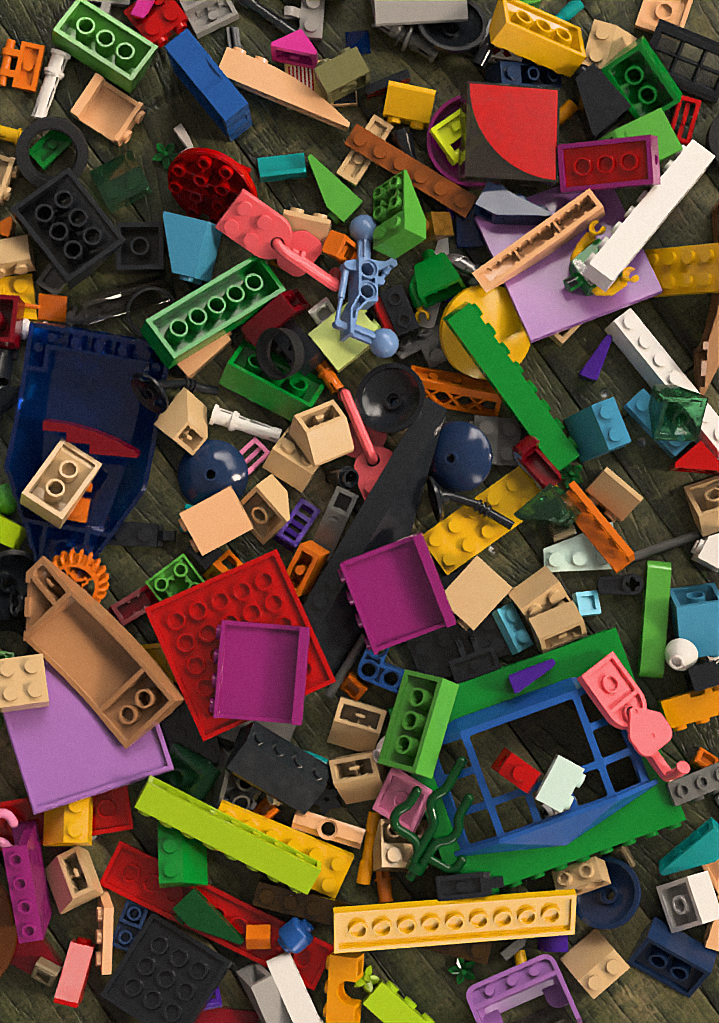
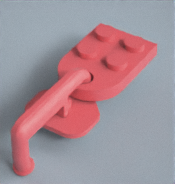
[215,188,342,292]
[337,389,393,501]
[577,651,690,782]

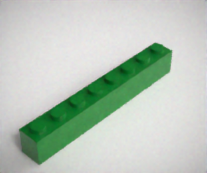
[443,301,580,471]

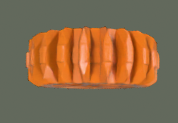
[51,548,109,603]

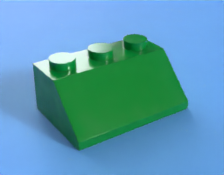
[601,36,682,119]
[157,819,208,888]

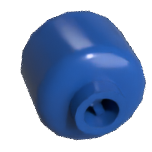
[277,917,314,954]

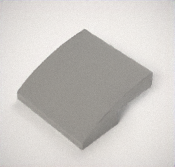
[179,0,240,39]

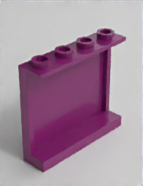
[337,531,456,655]
[210,620,310,725]
[2,820,53,943]

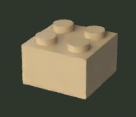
[0,653,49,713]

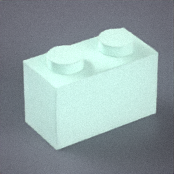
[534,754,586,813]

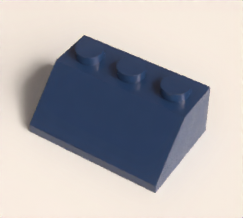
[626,917,718,998]

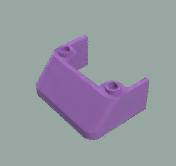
[466,954,583,1023]

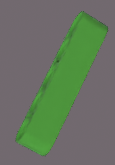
[638,560,671,678]

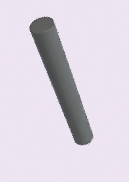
[632,530,699,563]
[325,633,367,699]

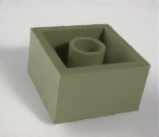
[314,47,370,104]

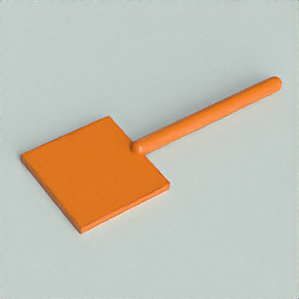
[25,293,67,323]

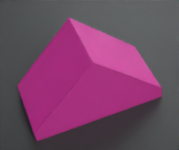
[271,29,318,69]

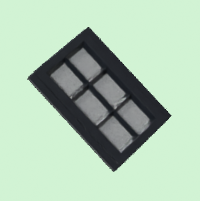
[649,18,719,103]

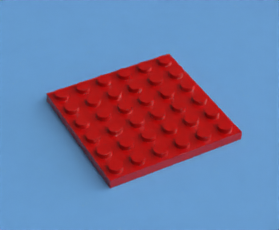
[144,549,336,741]

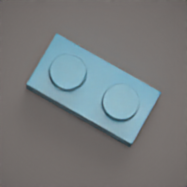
[491,602,533,655]

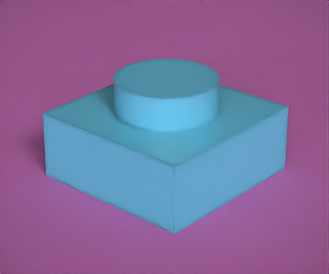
[572,590,601,617]

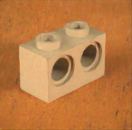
[551,856,611,896]

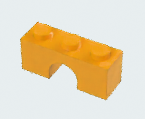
[323,951,364,1023]

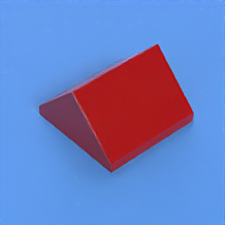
[669,441,719,475]

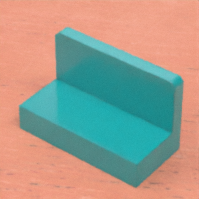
[257,153,307,183]

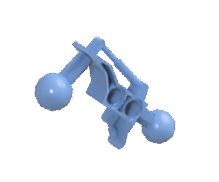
[332,215,399,358]

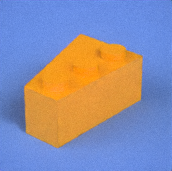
[658,685,719,732]

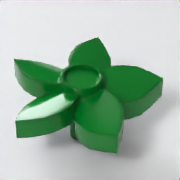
[152,143,177,170]
[560,464,584,489]
[447,957,475,984]

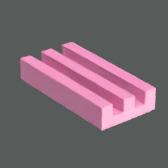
[239,436,270,475]

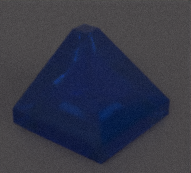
[345,30,371,55]

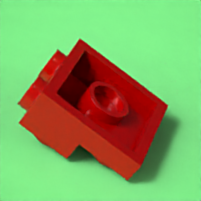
[123,0,189,48]

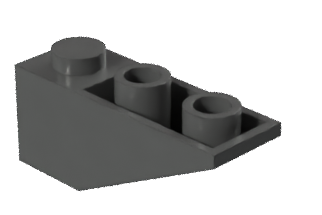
[313,486,359,562]

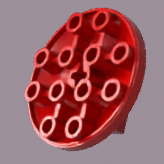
[167,147,258,224]

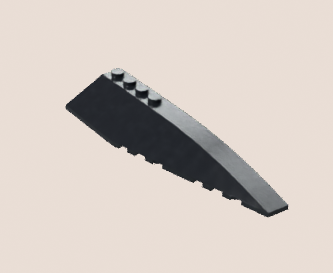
[303,397,447,676]

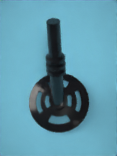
[130,372,219,414]
[427,476,515,530]

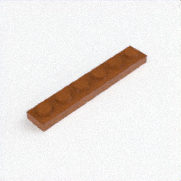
[344,124,478,219]

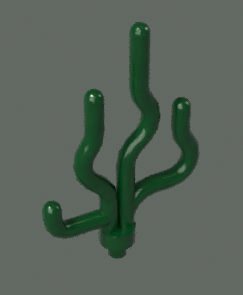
[389,756,474,882]

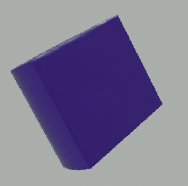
[537,935,568,952]

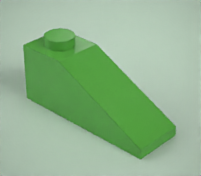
[308,154,363,226]

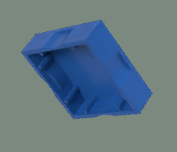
[164,29,253,142]

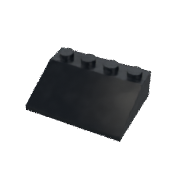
[11,167,126,290]

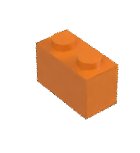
[287,540,330,597]

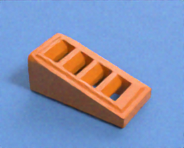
[322,230,357,264]

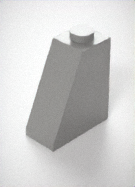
[236,962,292,1023]

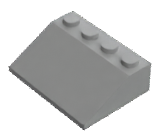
[371,0,468,26]

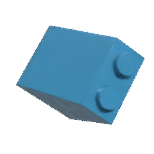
[163,211,222,285]
[564,397,632,463]
[669,582,719,657]

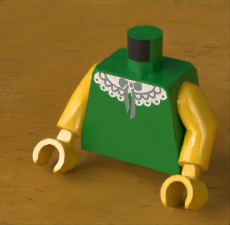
[563,220,639,296]

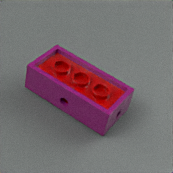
[557,135,661,194]

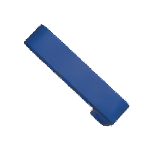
[358,646,405,694]

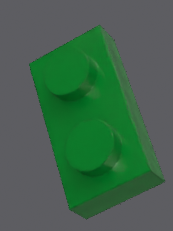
[29,130,73,170]

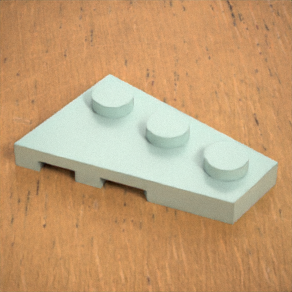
[542,522,613,572]

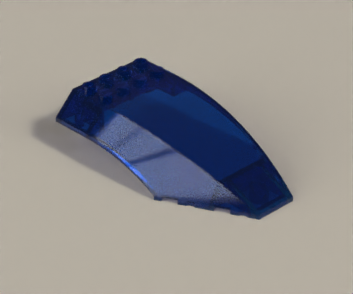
[4,321,168,573]

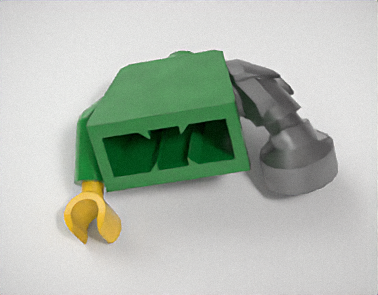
[408,249,482,323]

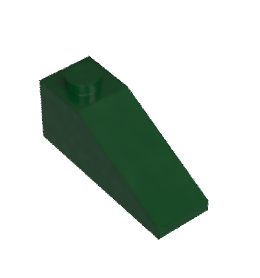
[173,887,245,945]

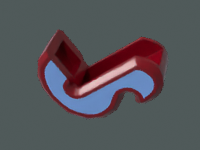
[512,435,562,492]

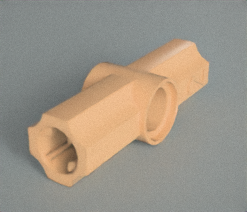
[291,811,366,849]

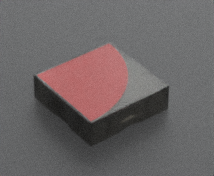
[458,81,560,188]

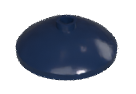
[429,421,493,493]
[177,440,249,505]
[576,857,641,930]

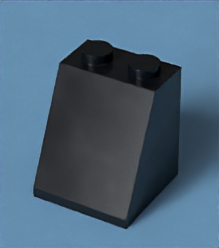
[571,63,631,141]

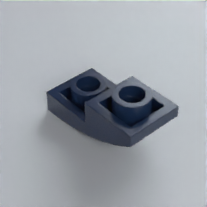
[112,899,149,952]

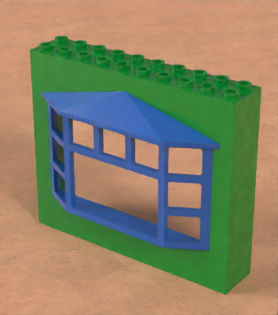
[387,627,686,896]

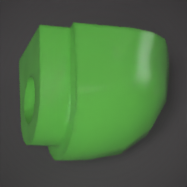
[0,483,19,516]

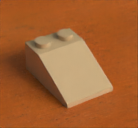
[20,438,102,529]

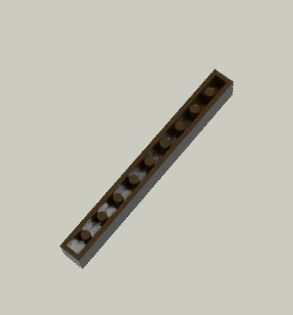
[252,879,493,965]

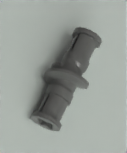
[371,22,439,63]

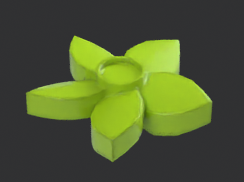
[354,965,381,994]

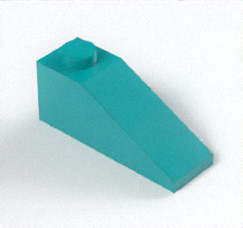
[658,817,719,876]

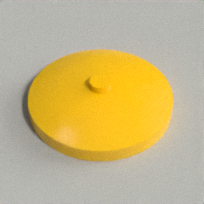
[439,284,531,380]

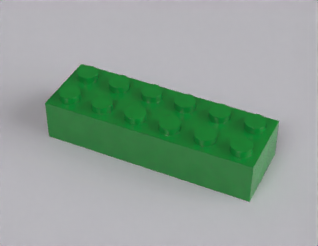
[140,255,286,369]

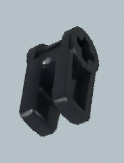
[597,573,644,595]

